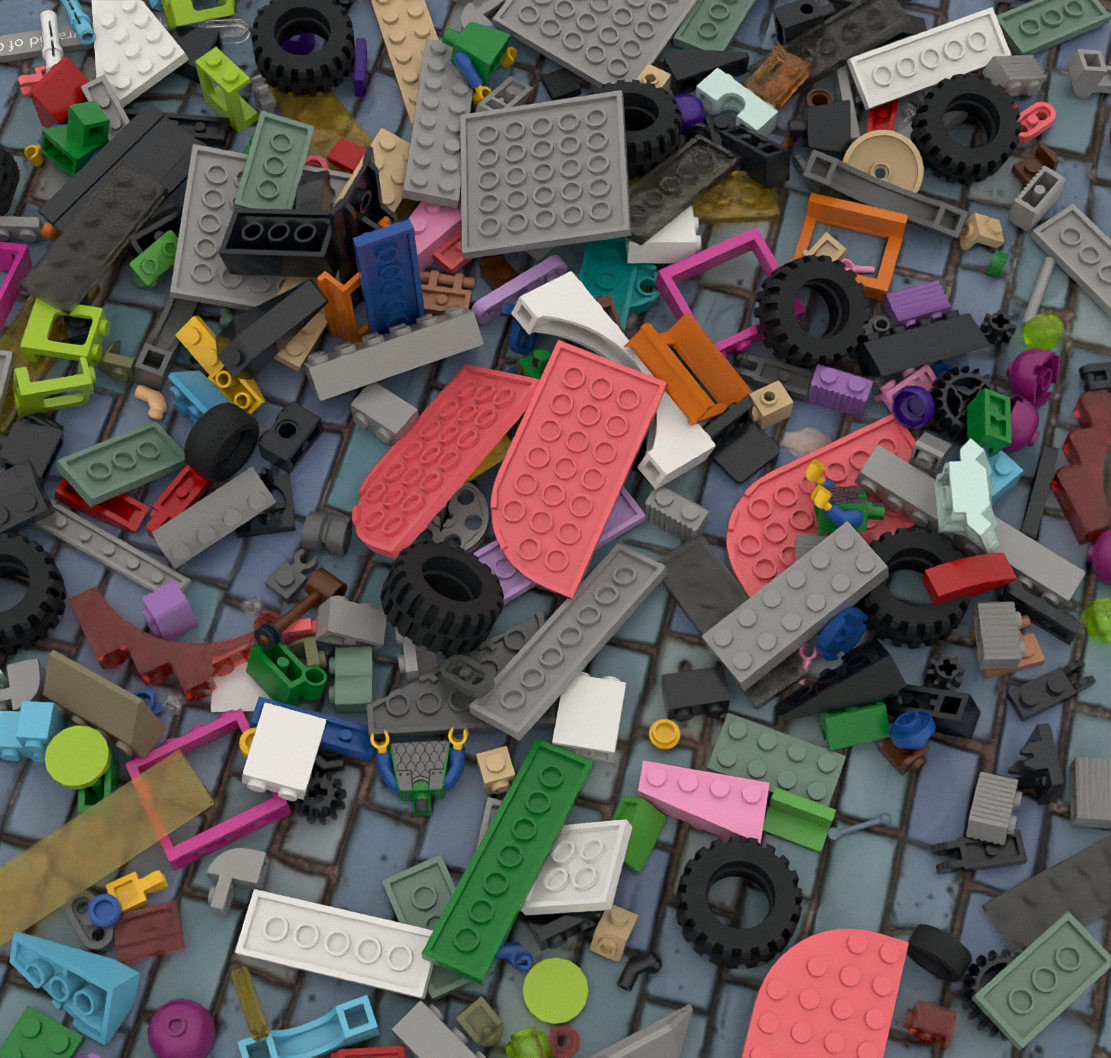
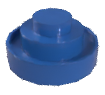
[888,711,936,750]

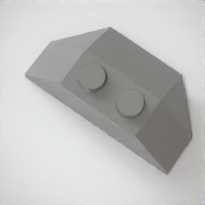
[589,1004,693,1058]

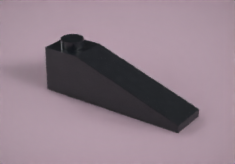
[215,279,329,380]
[775,637,907,721]

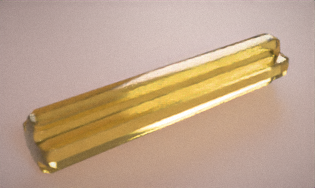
[231,966,270,1041]

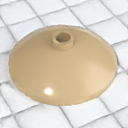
[842,130,924,205]

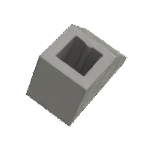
[909,432,952,479]

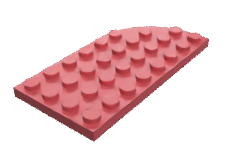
[491,340,667,600]
[352,364,540,560]
[726,414,936,600]
[741,929,909,1058]

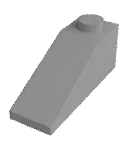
[475,76,533,113]

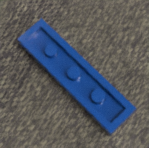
[249,696,377,762]

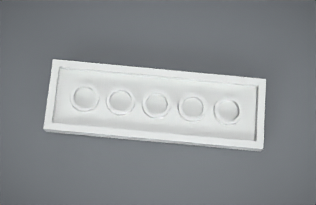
[847,7,1011,111]
[235,889,434,999]

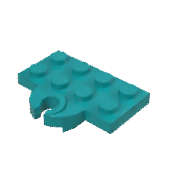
[578,237,660,335]

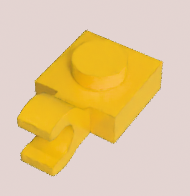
[105,870,169,916]

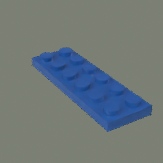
[353,219,425,335]

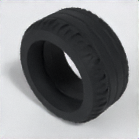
[184,402,259,482]

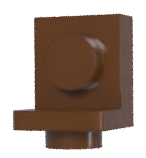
[1011,143,1059,187]
[480,254,519,291]
[877,737,930,776]

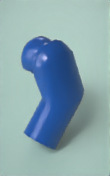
[496,942,533,972]

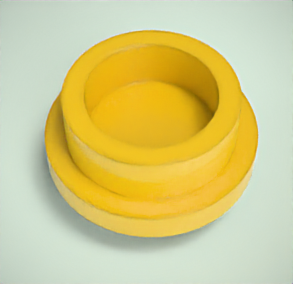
[649,719,680,750]

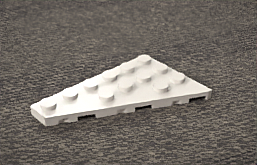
[92,0,189,107]

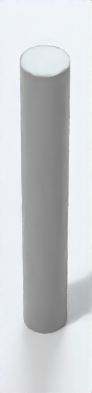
[1021,257,1056,329]

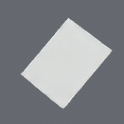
[211,657,272,712]

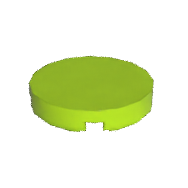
[45,725,111,789]
[523,957,589,1025]

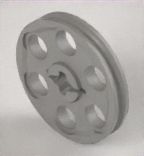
[411,481,489,554]

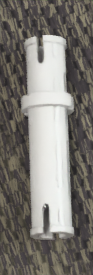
[40,10,64,73]

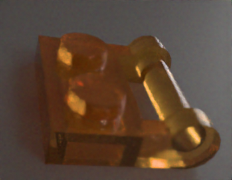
[742,44,813,110]

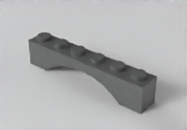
[800,149,968,240]
[134,297,200,392]

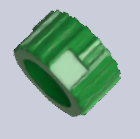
[987,250,1009,278]

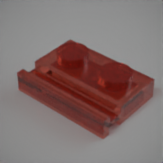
[113,900,186,964]

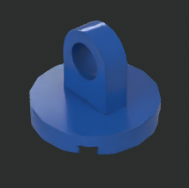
[501,303,539,355]
[816,606,868,661]

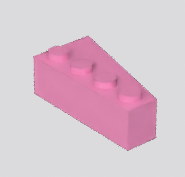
[409,187,462,271]
[637,761,769,846]

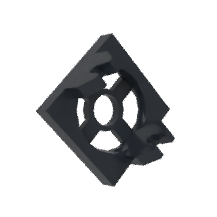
[235,467,296,538]
[1008,723,1064,805]

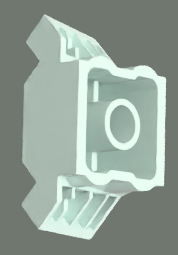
[934,438,1000,554]

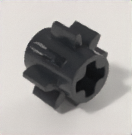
[979,310,1017,347]
[924,653,965,690]

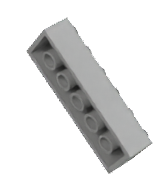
[303,304,484,401]
[702,521,889,691]

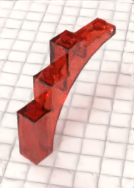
[1050,389,1111,545]
[68,586,258,703]

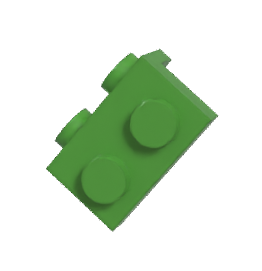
[129,230,178,288]

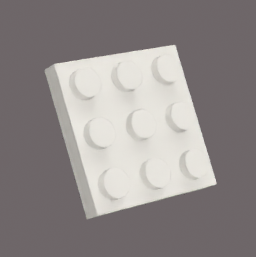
[521,819,632,915]

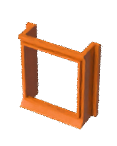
[789,193,908,304]
[317,216,391,344]
[624,313,753,426]

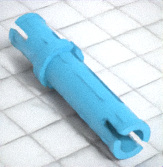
[60,0,96,45]

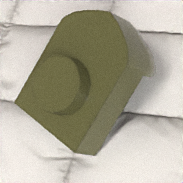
[97,340,136,382]
[287,636,328,669]
[455,995,504,1047]

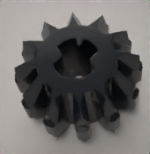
[292,770,347,825]

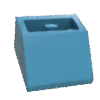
[167,370,231,426]

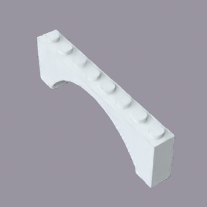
[511,271,716,490]

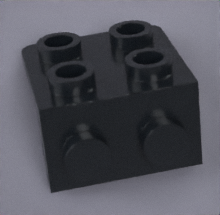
[702,397,780,484]
[522,911,600,951]

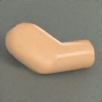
[135,384,167,420]

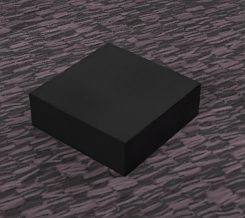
[541,68,581,101]

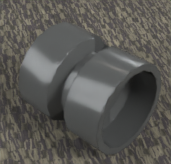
[302,511,353,557]

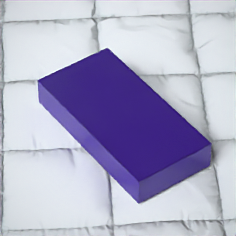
[354,38,367,97]

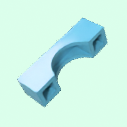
[238,995,381,1058]

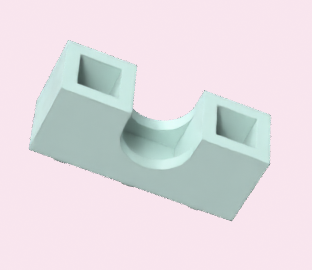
[695,68,778,137]

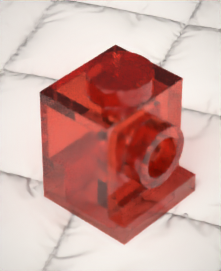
[903,1000,958,1051]

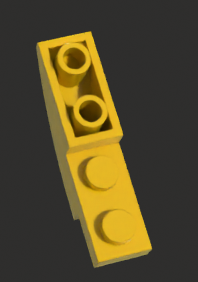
[175,316,265,415]

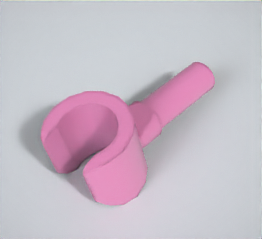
[841,258,875,273]
[796,643,821,685]

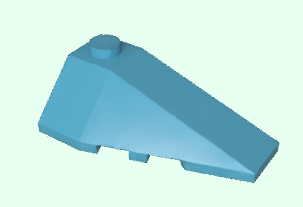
[9,932,140,1046]

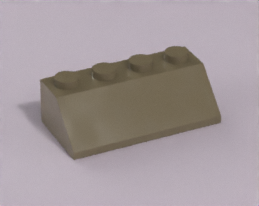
[43,650,167,760]

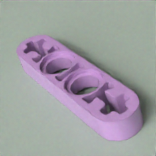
[471,255,568,324]

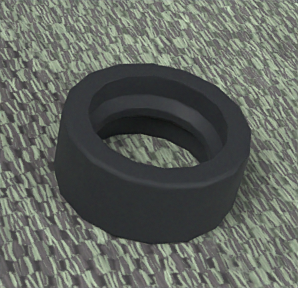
[907,924,972,982]

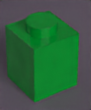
[67,101,110,147]

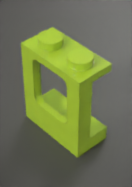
[161,0,235,29]
[195,47,259,134]
[20,298,110,368]
[13,357,96,416]

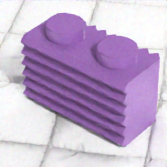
[882,280,950,328]
[807,364,874,419]
[141,580,198,643]

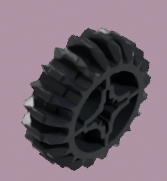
[928,366,1003,444]
[959,949,1021,1041]

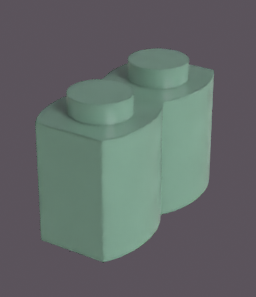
[329,646,375,713]

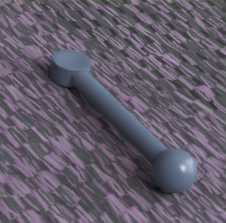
[827,813,891,841]

